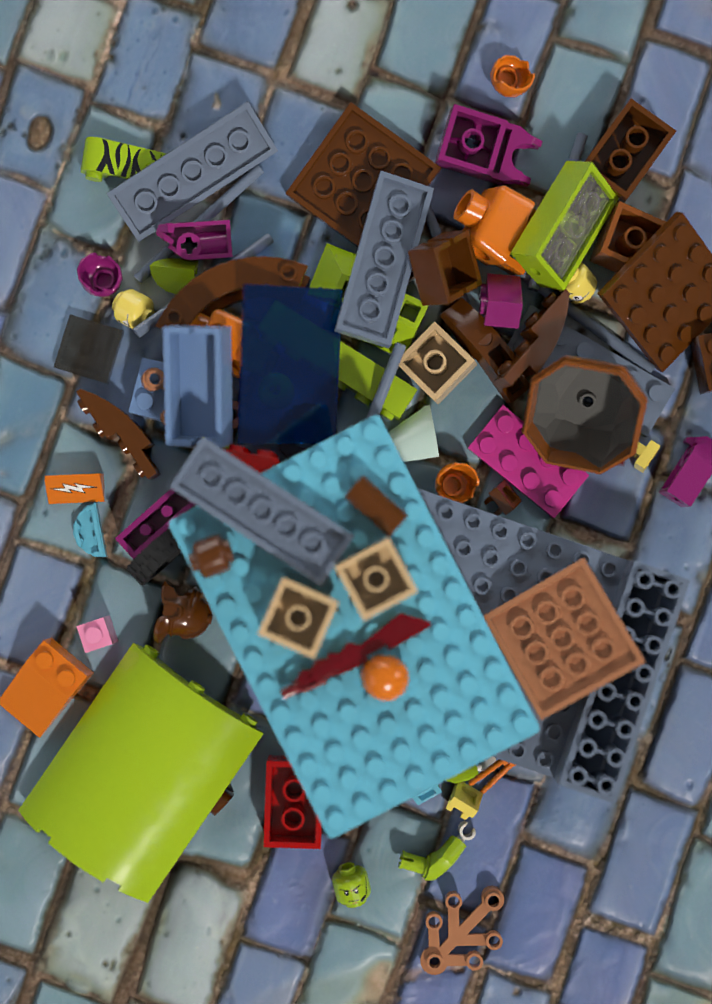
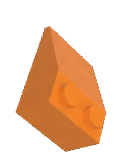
[0,637,94,738]

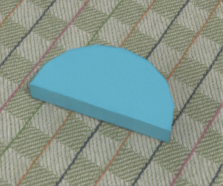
[73,502,108,557]

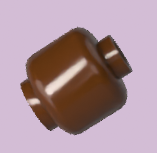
[188,535,235,578]

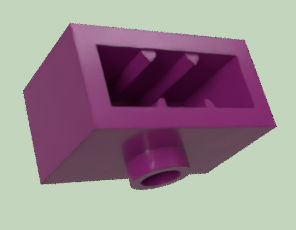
[479,273,523,329]

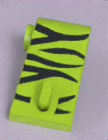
[80,137,167,182]

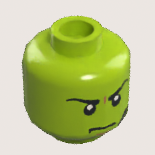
[332,862,371,908]

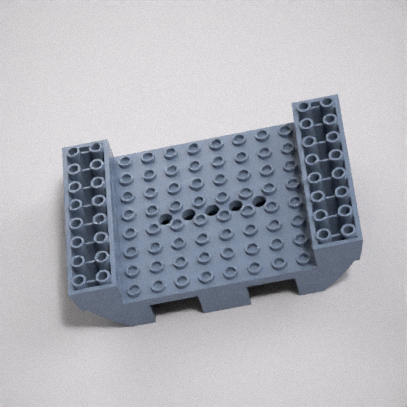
[417,488,690,804]

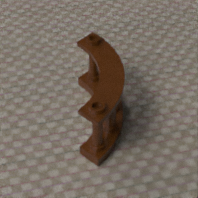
[156,256,310,330]

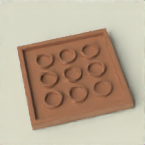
[483,558,646,720]

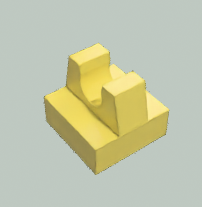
[633,440,660,473]
[446,782,483,820]

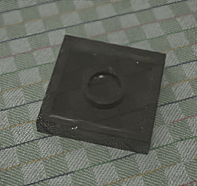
[54,315,124,384]

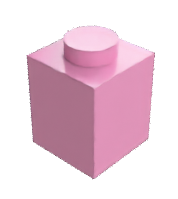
[76,615,118,653]

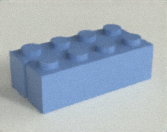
[163,325,233,448]

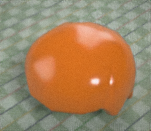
[490,55,535,98]
[435,462,480,504]
[360,655,409,701]

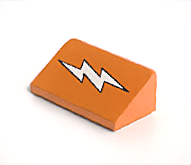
[44,473,105,504]

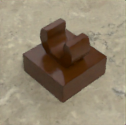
[484,480,522,516]

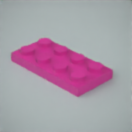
[467,405,589,518]

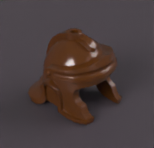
[154,581,213,644]

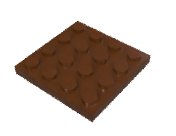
[285,102,441,247]
[597,211,712,372]

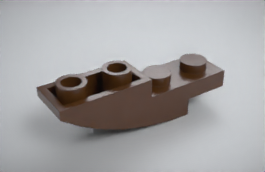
[493,289,570,390]
[440,298,530,404]
[76,389,161,480]

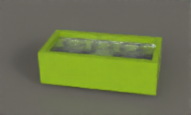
[511,161,619,291]

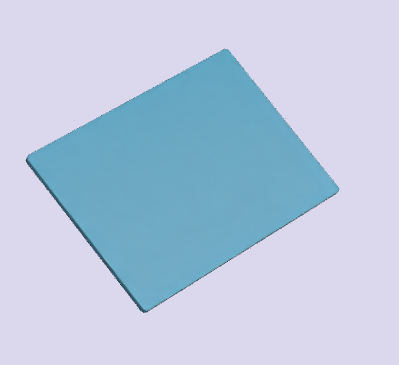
[169,415,540,838]

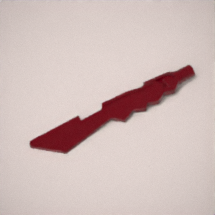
[279,613,431,700]

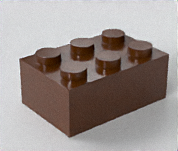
[585,98,676,204]

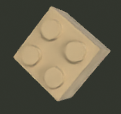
[399,321,477,405]
[335,537,418,621]
[258,576,339,659]

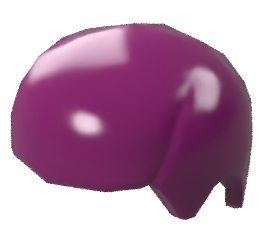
[77,253,123,297]

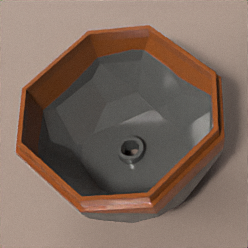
[522,355,648,474]

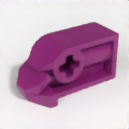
[156,220,233,261]
[659,436,712,507]

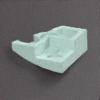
[388,405,439,463]

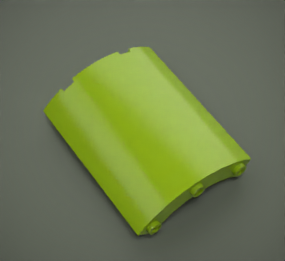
[18,642,264,903]

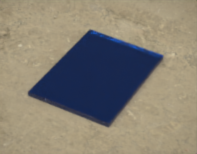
[237,284,343,445]

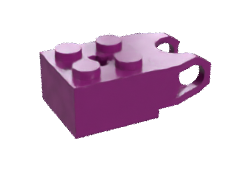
[435,104,543,187]

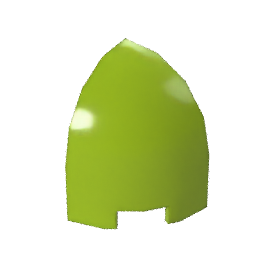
[149,258,198,294]

